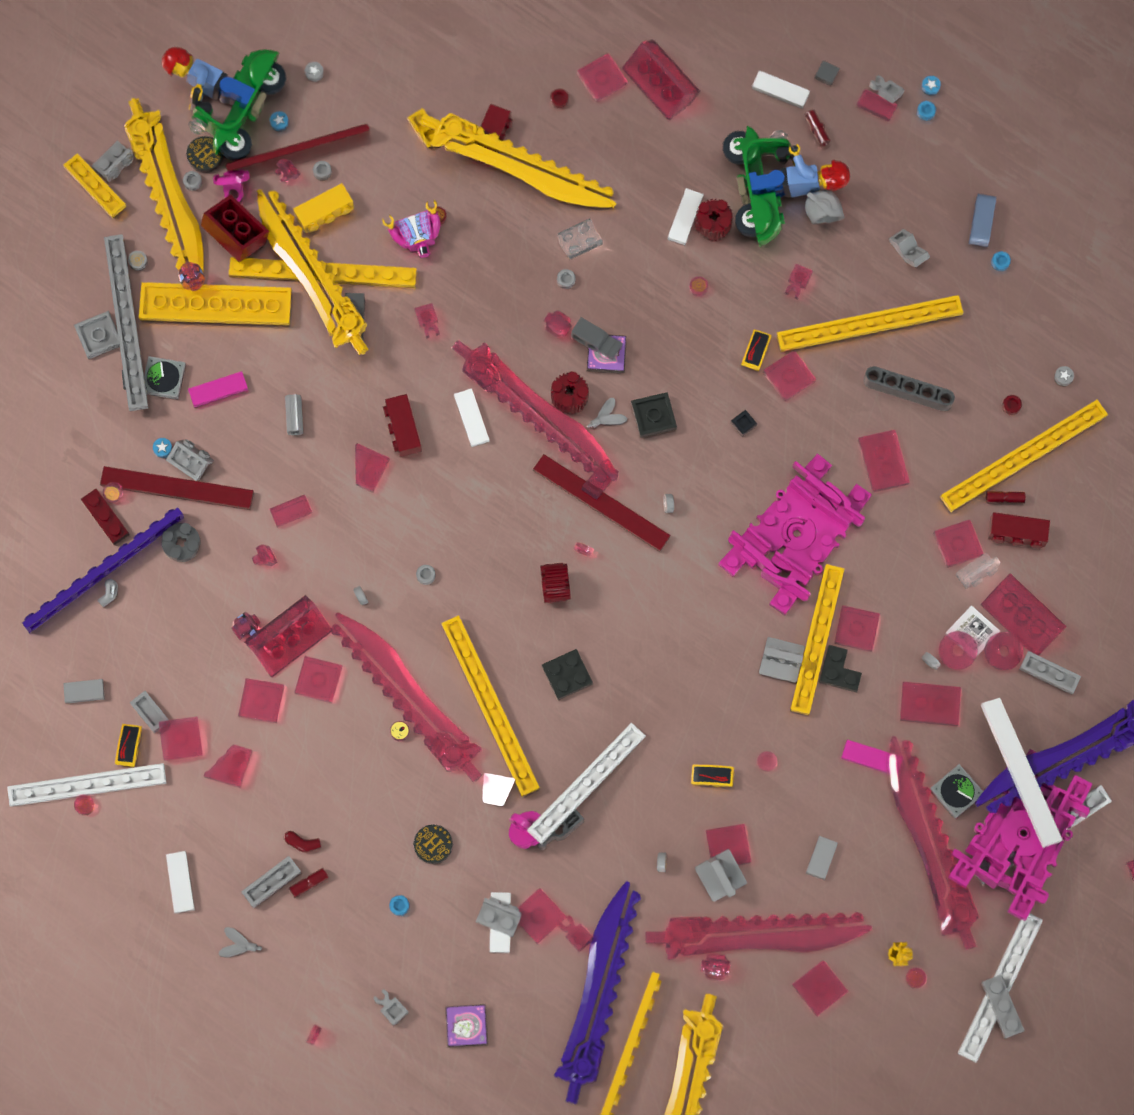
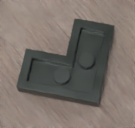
[819,645,862,693]

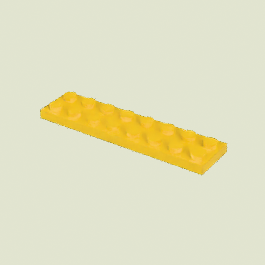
[139,282,292,325]

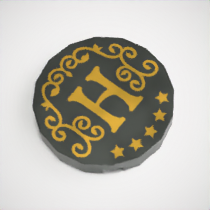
[186,136,223,172]
[413,824,453,864]

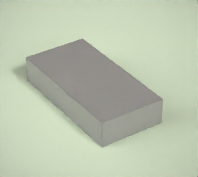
[63,679,105,704]
[130,691,170,733]
[806,836,838,880]

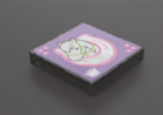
[587,335,626,373]
[446,1004,488,1048]

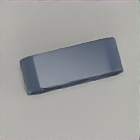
[969,193,996,247]

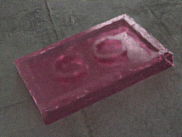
[858,430,910,492]
[900,682,961,726]

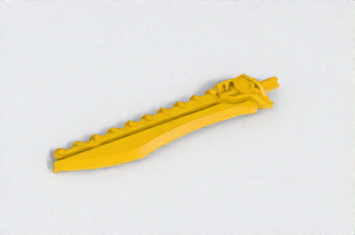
[124,98,204,284]
[419,113,616,208]
[257,189,369,355]
[665,993,723,1115]

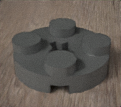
[162,523,201,562]

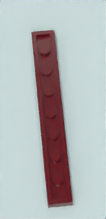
[225,124,370,172]
[533,454,671,552]
[100,466,254,510]

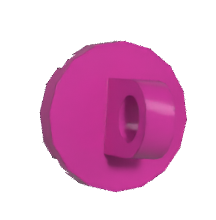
[213,170,250,202]
[509,811,541,849]

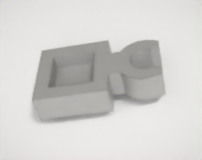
[870,75,904,104]
[374,989,409,1026]

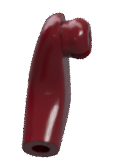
[284,831,321,852]

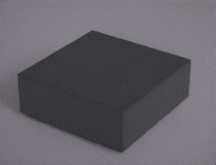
[730,410,757,437]

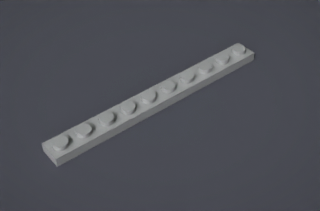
[104,234,149,411]

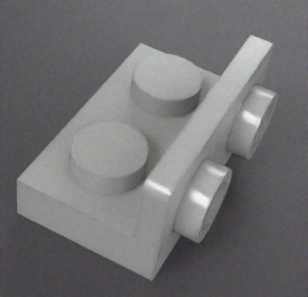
[92,140,134,183]
[166,439,214,481]
[476,897,522,938]

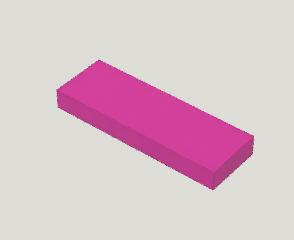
[188,371,248,408]
[841,739,903,777]

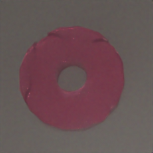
[939,631,978,670]
[984,632,1023,671]

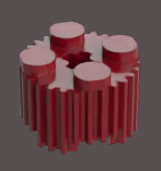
[695,199,733,242]
[551,371,589,414]
[540,563,571,603]

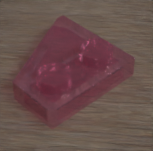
[355,443,390,493]
[204,744,252,788]

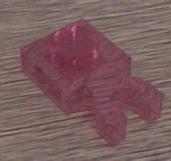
[785,264,813,300]
[414,303,440,339]
[558,915,594,952]

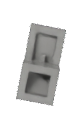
[889,229,930,268]

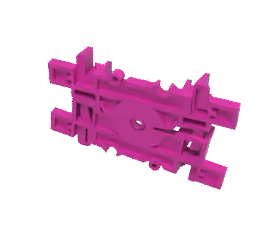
[718,453,872,616]
[948,749,1092,921]

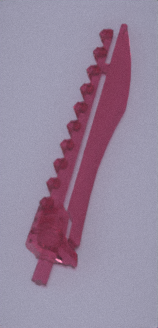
[452,340,618,483]
[331,612,482,783]
[889,736,980,950]
[645,912,872,960]

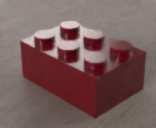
[201,194,269,262]

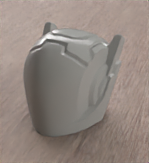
[805,190,845,224]

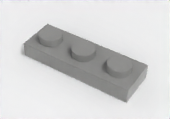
[1019,651,1081,695]
[241,856,301,908]
[982,975,1024,1039]

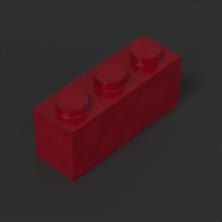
[470,104,513,166]
[383,394,422,457]
[988,512,1050,549]

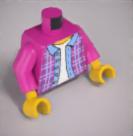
[382,200,441,258]

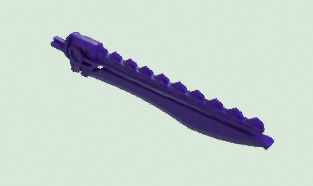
[975,700,1134,813]
[554,881,641,1104]

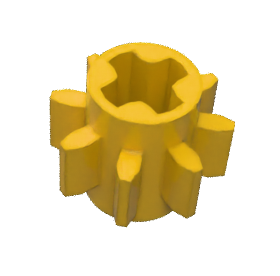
[888,942,913,966]

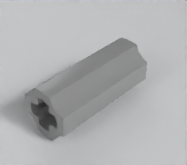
[285,394,303,436]

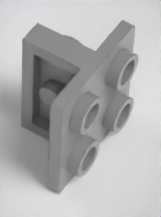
[759,637,805,683]
[695,849,747,902]

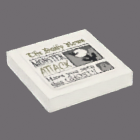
[945,605,1000,659]

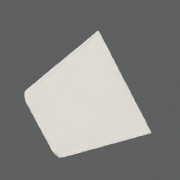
[483,773,515,806]

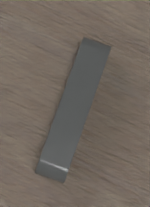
[864,366,955,411]

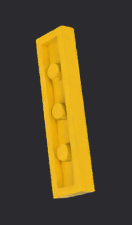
[63,153,126,218]

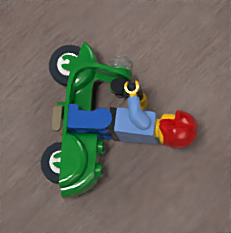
[162,47,286,160]
[723,126,850,247]

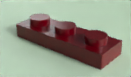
[81,489,130,545]

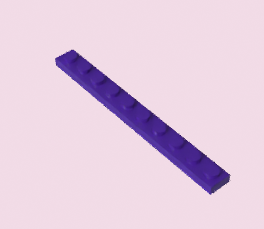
[22,507,184,633]

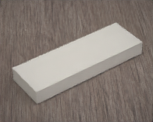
[752,71,810,109]
[668,188,704,245]
[454,388,489,447]
[166,851,195,913]
[490,892,511,953]

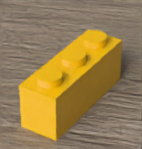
[293,183,354,233]

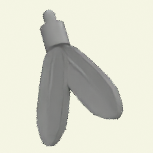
[587,398,627,428]
[219,927,262,958]

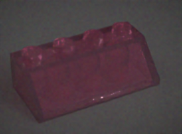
[622,40,701,120]
[981,573,1067,656]
[244,595,333,678]

